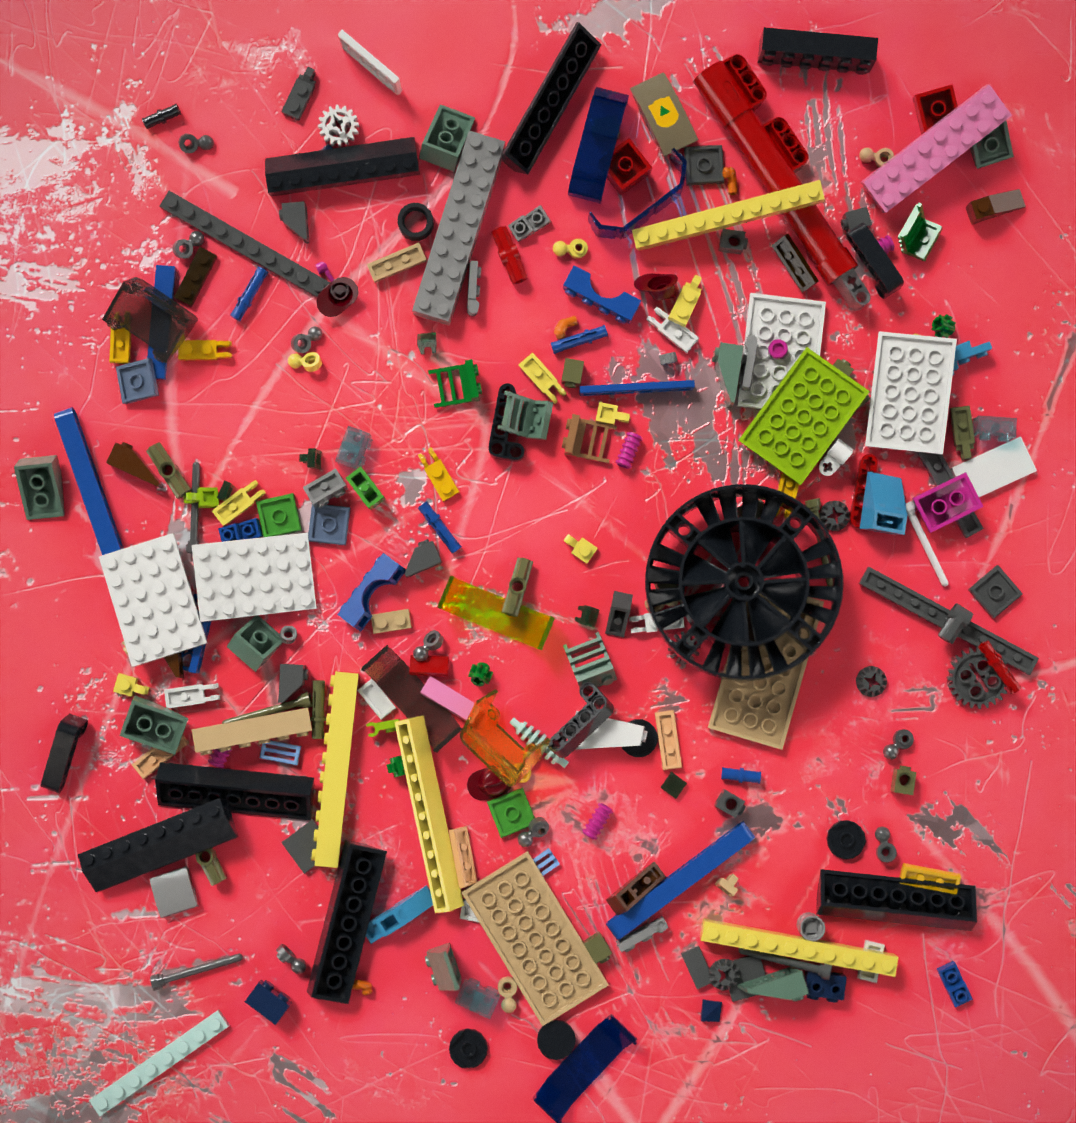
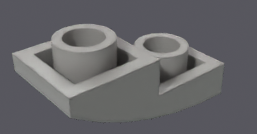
[508,205,552,242]

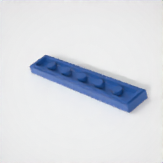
[147,265,176,380]
[579,380,695,396]

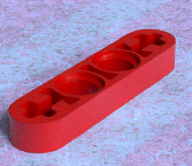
[849,454,878,528]

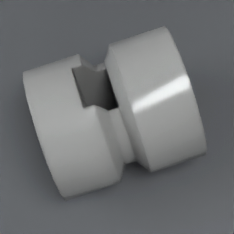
[796,912,825,941]

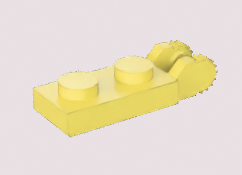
[518,352,567,404]
[212,480,266,526]

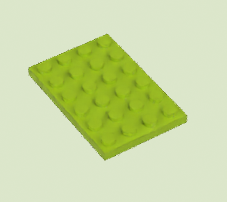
[738,347,870,486]

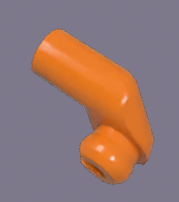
[722,167,738,195]
[554,316,578,340]
[352,980,372,995]

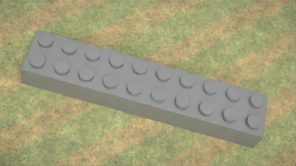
[412,130,506,326]

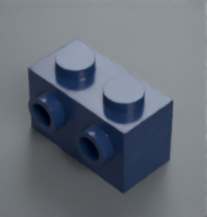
[804,970,847,1003]
[244,979,292,1025]

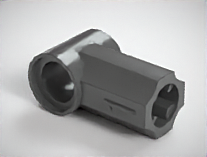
[938,603,973,644]

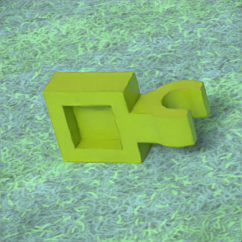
[183,487,219,508]
[366,719,400,737]

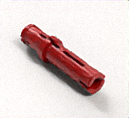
[978,640,1022,694]

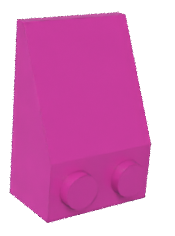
[912,472,984,533]

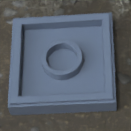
[116,358,159,404]
[308,505,351,546]

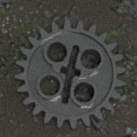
[946,646,1010,709]

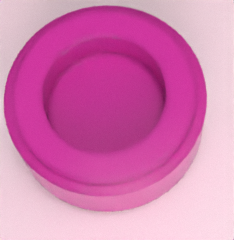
[768,339,788,359]

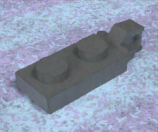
[281,67,316,121]

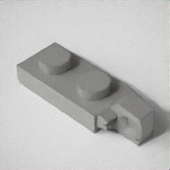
[616,916,669,952]

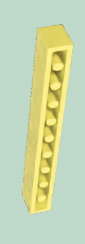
[632,180,825,251]
[311,671,359,868]
[394,715,464,913]
[700,918,898,977]

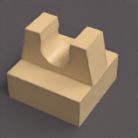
[714,874,739,897]

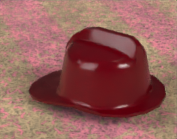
[634,273,678,300]
[316,277,359,317]
[467,765,513,801]

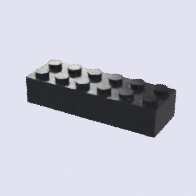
[757,27,878,75]

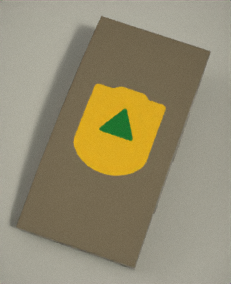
[630,72,698,157]

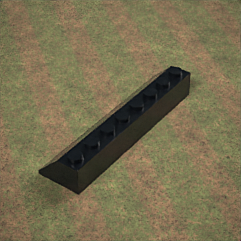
[502,22,602,175]
[265,137,420,197]
[155,762,314,820]
[78,798,239,893]
[306,840,387,1004]
[816,869,977,931]

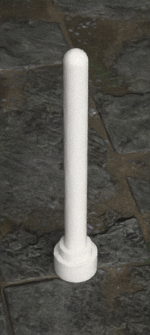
[905,500,949,587]

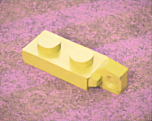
[668,275,702,327]

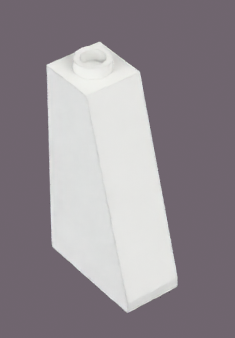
[572,711,648,749]

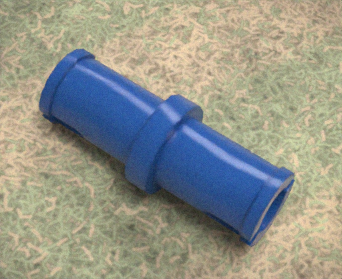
[721,767,761,784]

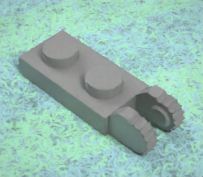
[467,260,481,316]
[739,334,757,391]

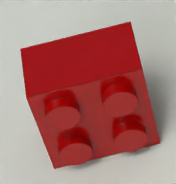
[912,84,958,135]
[598,138,652,196]

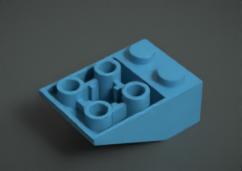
[860,472,907,535]

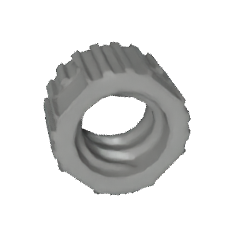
[659,352,677,365]
[279,626,297,644]

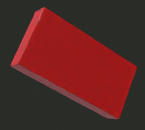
[409,655,449,677]

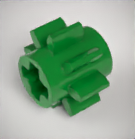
[931,314,956,338]
[468,662,493,686]
[386,755,405,777]

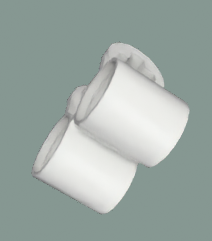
[819,438,853,476]

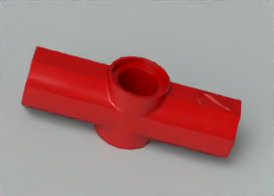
[491,226,528,285]

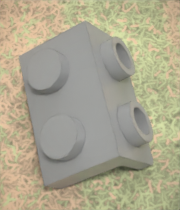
[303,468,348,508]

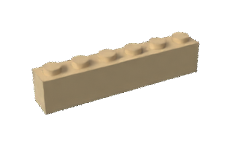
[192,708,312,756]

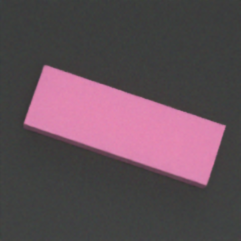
[420,676,479,723]

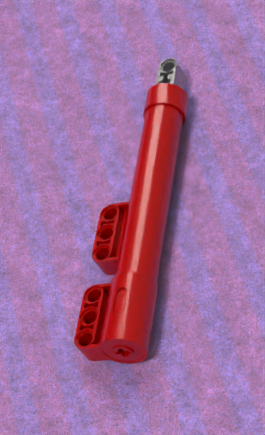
[693,54,871,311]

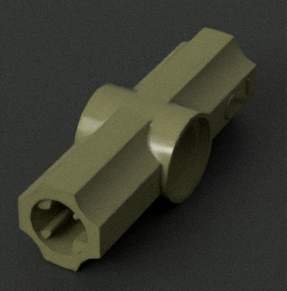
[146,442,191,499]
[502,557,533,617]
[195,848,227,886]

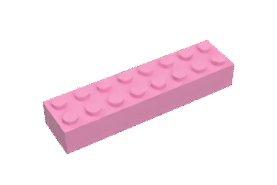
[860,84,1012,213]

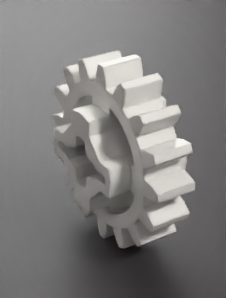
[318,104,360,147]

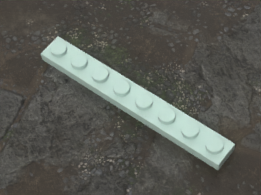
[89,1009,230,1117]

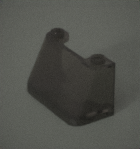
[102,277,198,363]

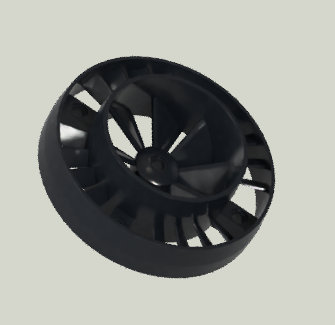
[645,484,843,681]

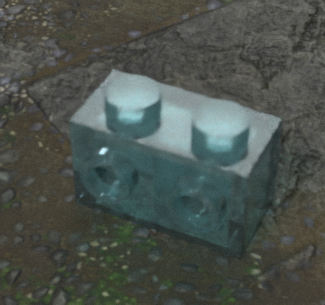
[973,415,1017,442]
[335,425,373,470]
[454,978,500,1019]

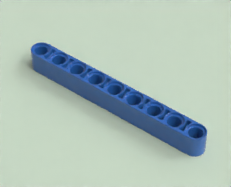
[54,407,124,555]
[606,821,755,940]

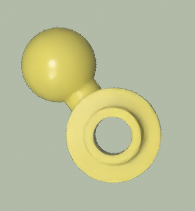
[553,239,588,259]
[288,352,322,372]

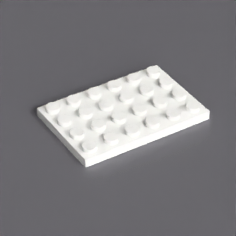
[737,293,826,409]
[865,331,957,455]
[99,533,208,667]
[192,533,317,622]

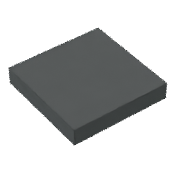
[684,145,724,186]
[967,565,1023,619]
[281,819,319,873]
[724,956,765,1002]

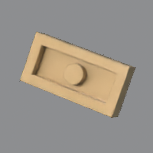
[371,609,412,634]

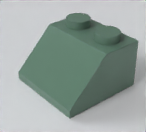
[227,616,283,672]

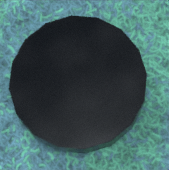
[622,719,658,757]
[826,820,866,859]
[537,1020,576,1060]
[449,1028,488,1068]

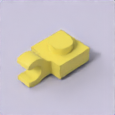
[595,402,630,425]
[563,534,598,564]
[113,673,150,697]

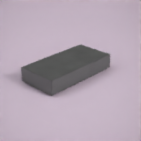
[681,945,711,990]

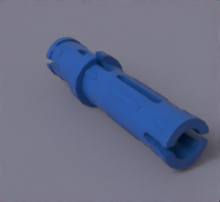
[230,266,269,322]
[550,325,608,354]
[418,501,462,554]

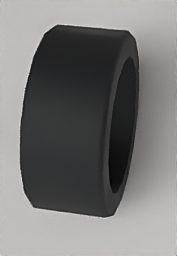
[398,203,434,241]

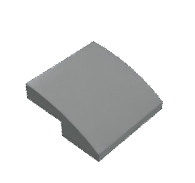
[149,867,198,918]

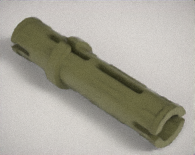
[310,680,326,739]

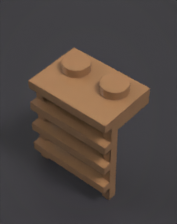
[561,414,617,463]

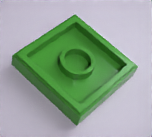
[256,493,302,537]
[487,787,535,838]

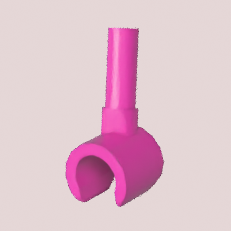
[316,262,335,282]

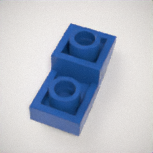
[218,518,263,542]
[936,960,973,1008]

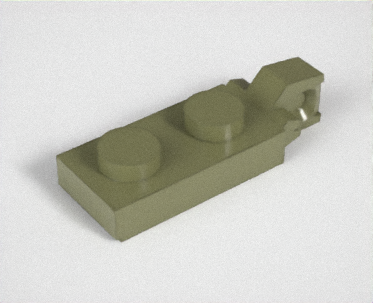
[949,406,975,460]

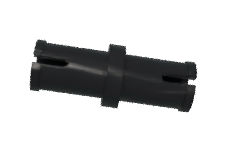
[142,103,181,129]

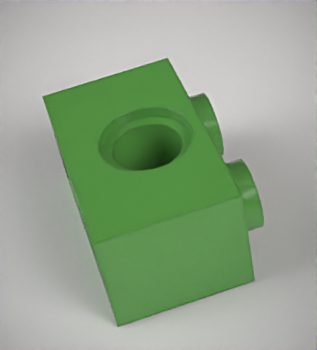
[346,466,386,510]

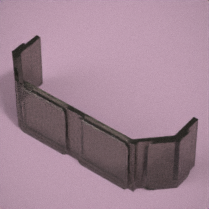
[361,645,463,753]

